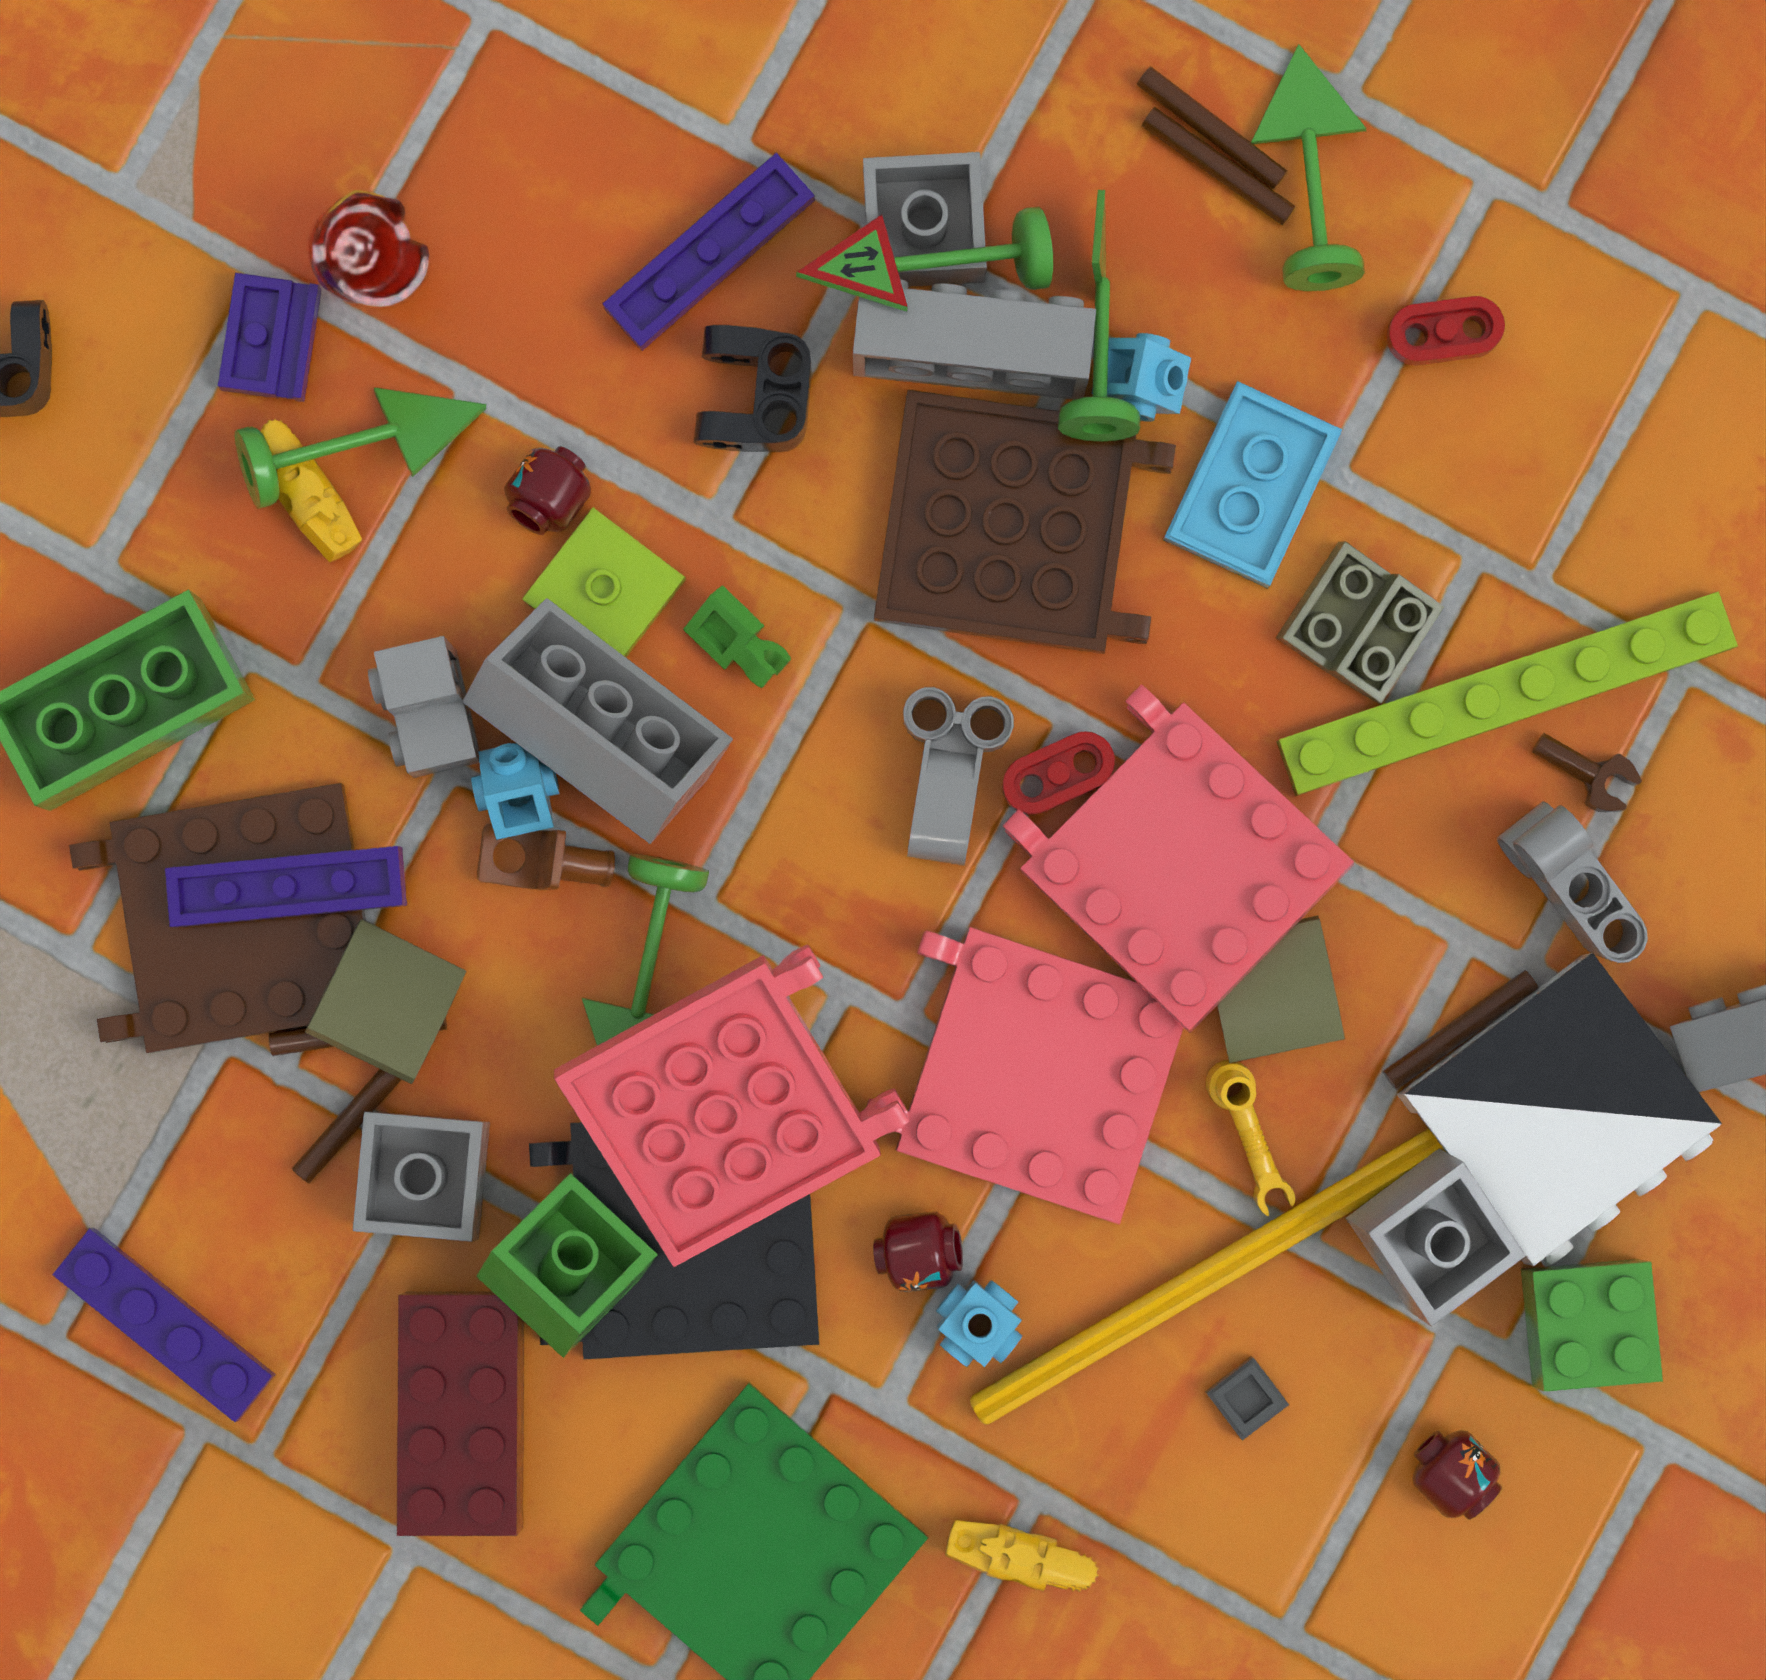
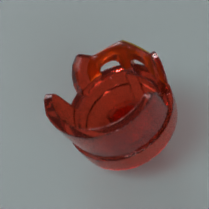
[308,190,429,307]

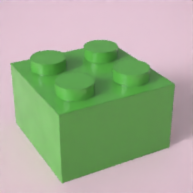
[476,1173,658,1358]
[1521,1259,1663,1392]

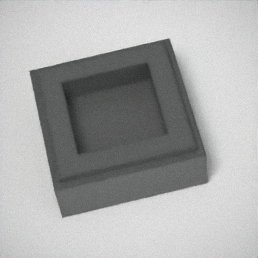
[1205,1356,1289,1441]

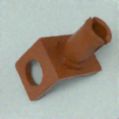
[477,824,615,890]

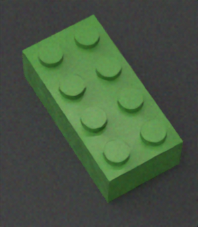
[0,589,255,811]

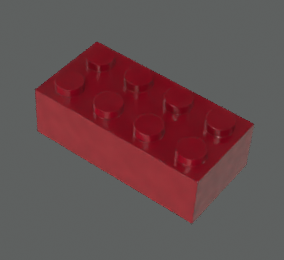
[397,1291,524,1536]

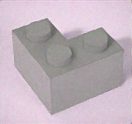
[368,636,480,778]
[1670,984,1766,1092]

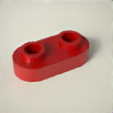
[1386,296,1505,366]
[1002,731,1115,816]

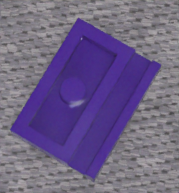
[218,273,322,402]

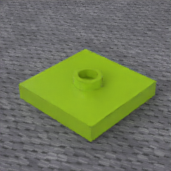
[522,507,686,657]

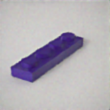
[602,152,815,351]
[165,846,407,928]
[52,1228,276,1422]

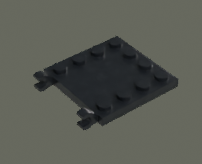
[529,1122,819,1359]

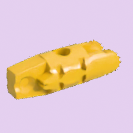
[261,418,362,562]
[945,1520,1099,1592]

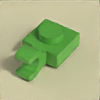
[683,585,791,688]

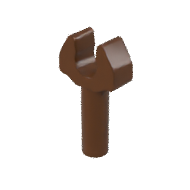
[1532,733,1642,813]

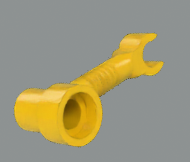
[1206,1060,1295,1216]

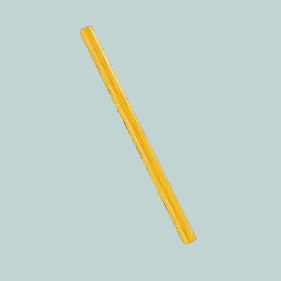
[970,1128,1446,1425]

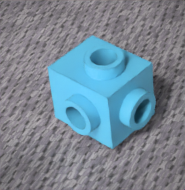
[1092,333,1191,422]
[471,743,560,840]
[936,1280,1023,1367]

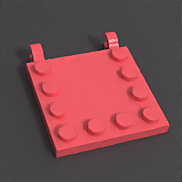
[1003,684,1354,1033]
[866,927,1184,1225]
[554,945,909,1267]

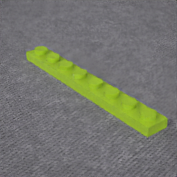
[1277,591,1738,796]

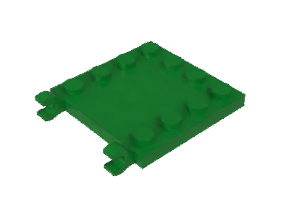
[580,1382,928,1680]

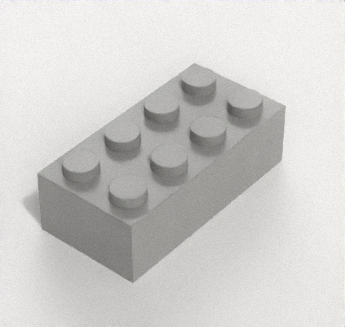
[853,279,1096,400]
[462,598,733,844]

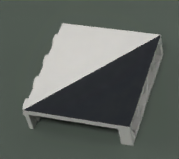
[1397,953,1722,1267]

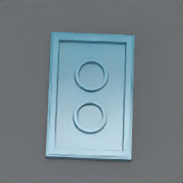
[1163,381,1342,589]

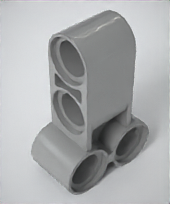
[903,687,1014,866]
[1496,801,1648,963]

